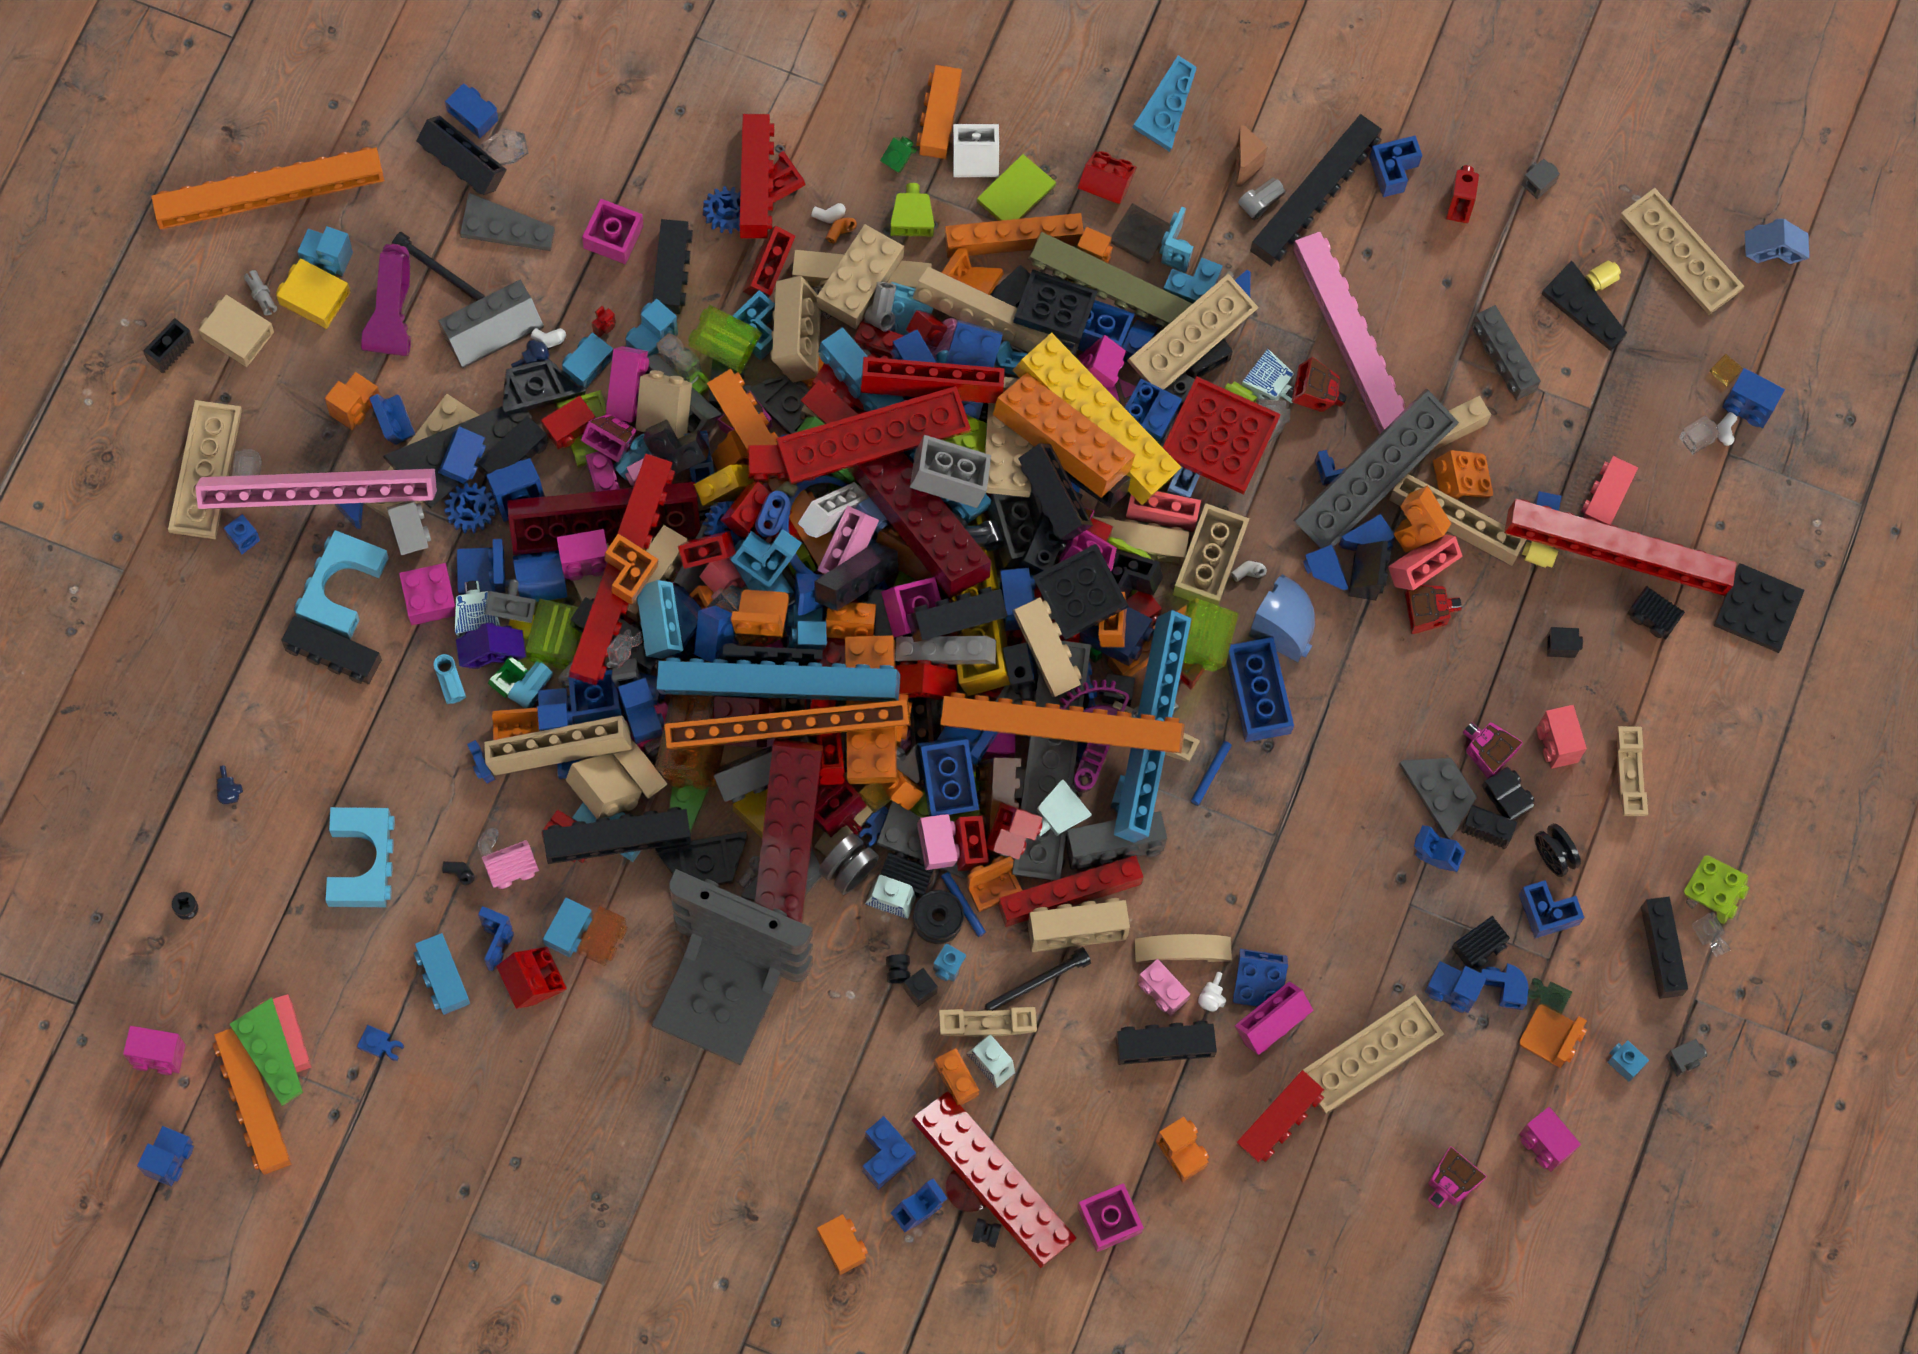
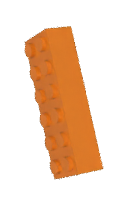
[993,372,1135,498]
[845,635,897,784]

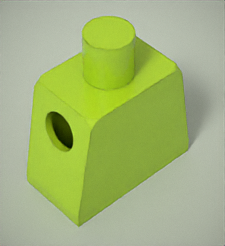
[890,183,934,237]

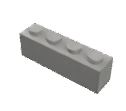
[895,636,996,665]

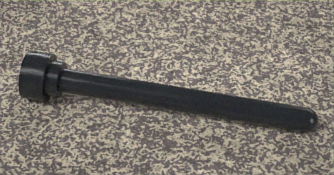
[391,232,485,301]
[985,946,1091,1011]

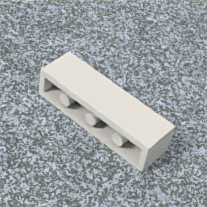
[798,482,869,538]

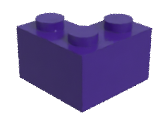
[456,623,526,669]

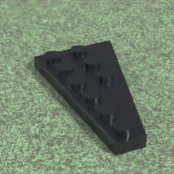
[383,406,532,509]

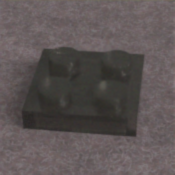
[1111,203,1171,264]

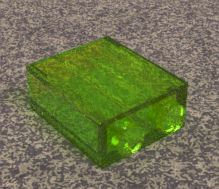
[688,305,762,374]
[526,598,582,669]
[1183,598,1239,671]

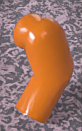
[825,217,857,244]

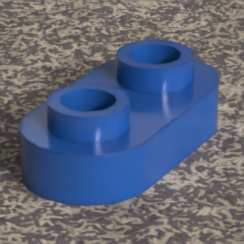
[755,491,790,537]

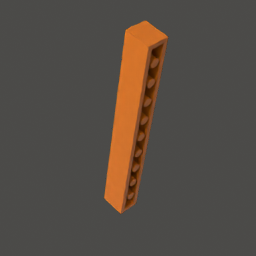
[151,147,385,230]
[707,369,835,575]
[941,692,1185,754]
[664,700,911,749]

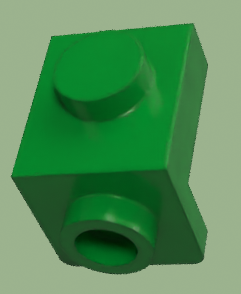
[880,136,918,173]
[487,656,528,699]

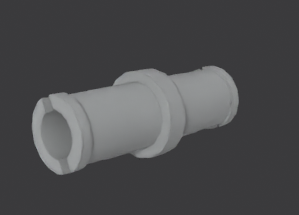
[244,270,277,315]

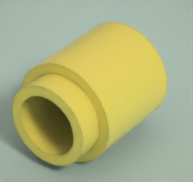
[1585,260,1621,291]
[1522,541,1558,568]

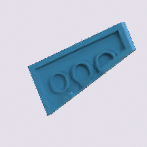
[1132,55,1197,152]

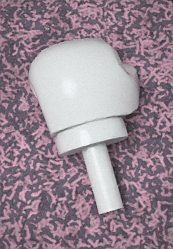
[1198,972,1226,1012]

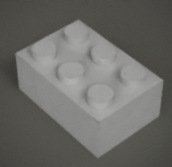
[910,435,991,508]

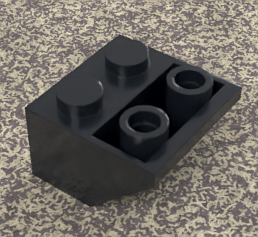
[1348,541,1391,601]

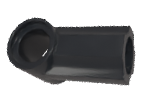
[964,520,1004,551]

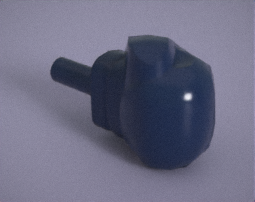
[511,340,550,368]
[216,765,243,804]

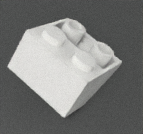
[953,124,999,177]

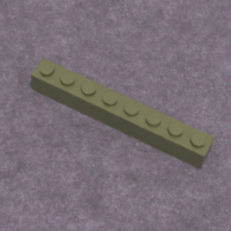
[1028,232,1192,328]

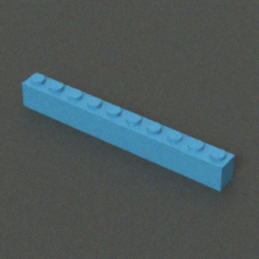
[818,327,992,524]
[1113,610,1192,843]
[657,658,900,702]

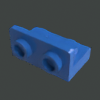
[370,394,415,445]

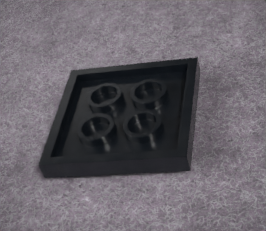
[1013,269,1098,345]
[1033,544,1129,640]
[1714,563,1805,653]

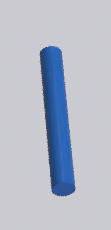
[1191,741,1232,805]
[941,872,986,937]

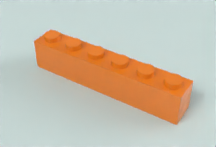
[945,213,1084,258]
[212,1028,292,1175]

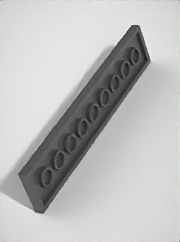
[1012,641,1091,881]

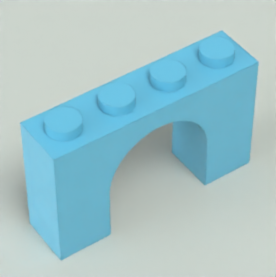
[294,530,389,640]
[326,807,395,907]

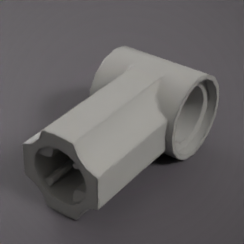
[1238,177,1285,220]
[865,281,896,332]

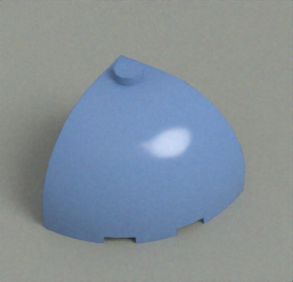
[1249,574,1315,662]

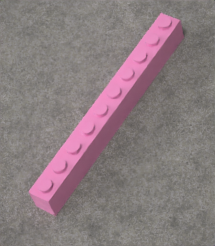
[1293,232,1405,435]
[195,469,437,509]

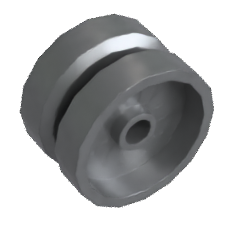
[818,833,879,895]

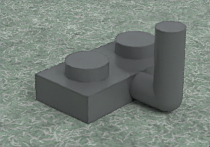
[484,579,536,623]

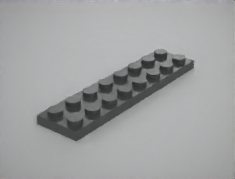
[1293,389,1459,549]

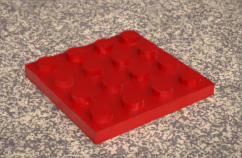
[1162,376,1281,495]

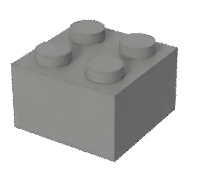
[387,501,431,555]

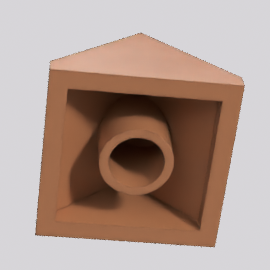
[1236,125,1268,186]

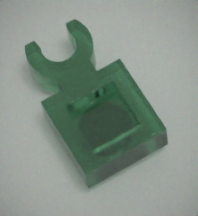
[1528,978,1572,1015]

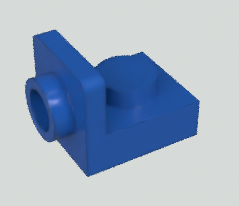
[1315,450,1345,485]

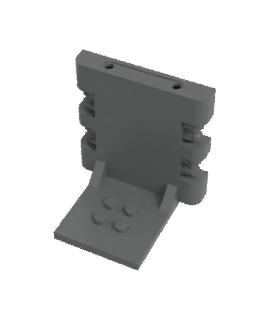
[652,869,813,1065]

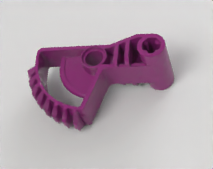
[361,244,411,356]
[1059,680,1129,793]

